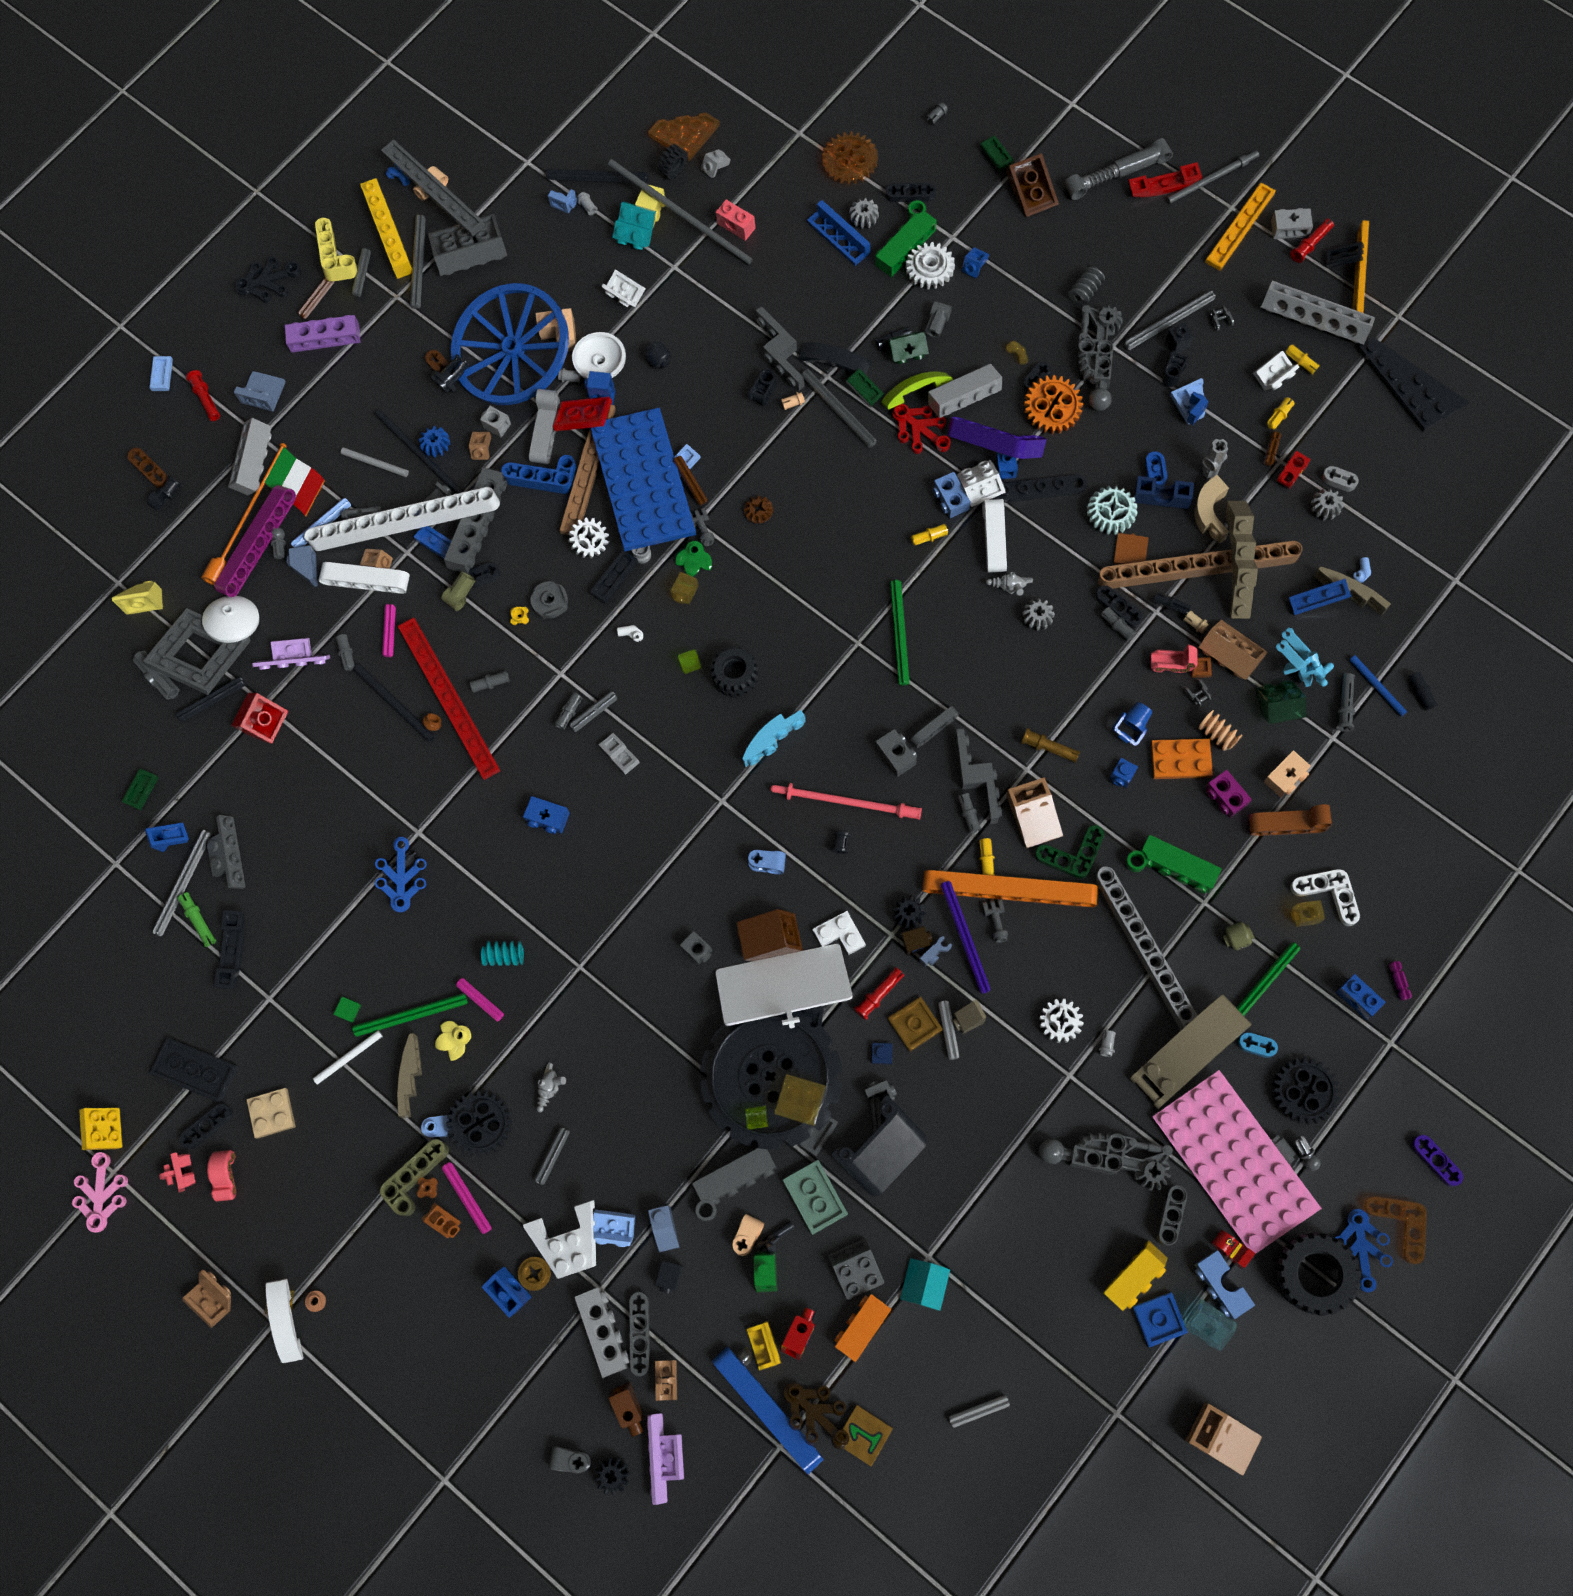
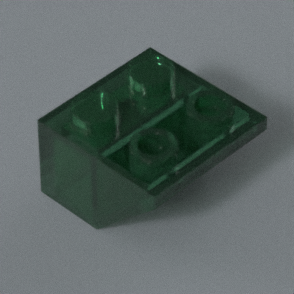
[1256,680,1307,724]

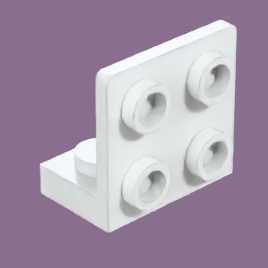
[957,460,1005,507]

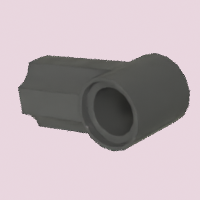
[925,301,952,338]

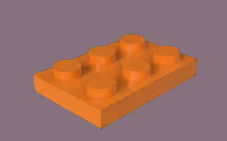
[1151,739,1213,779]

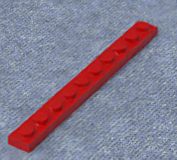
[398,618,501,780]

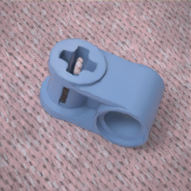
[748,850,786,874]

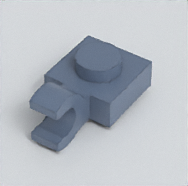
[919,936,952,967]

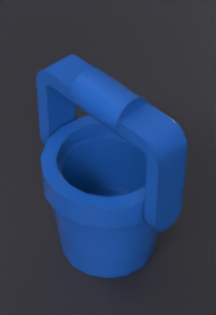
[1112,702,1153,745]

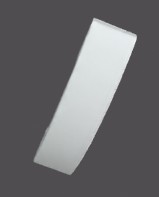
[266,1279,303,1363]

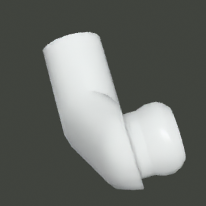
[617,625,643,642]

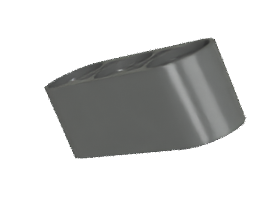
[1156,1185,1187,1246]

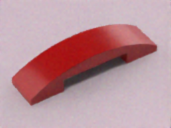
[1128,162,1202,197]

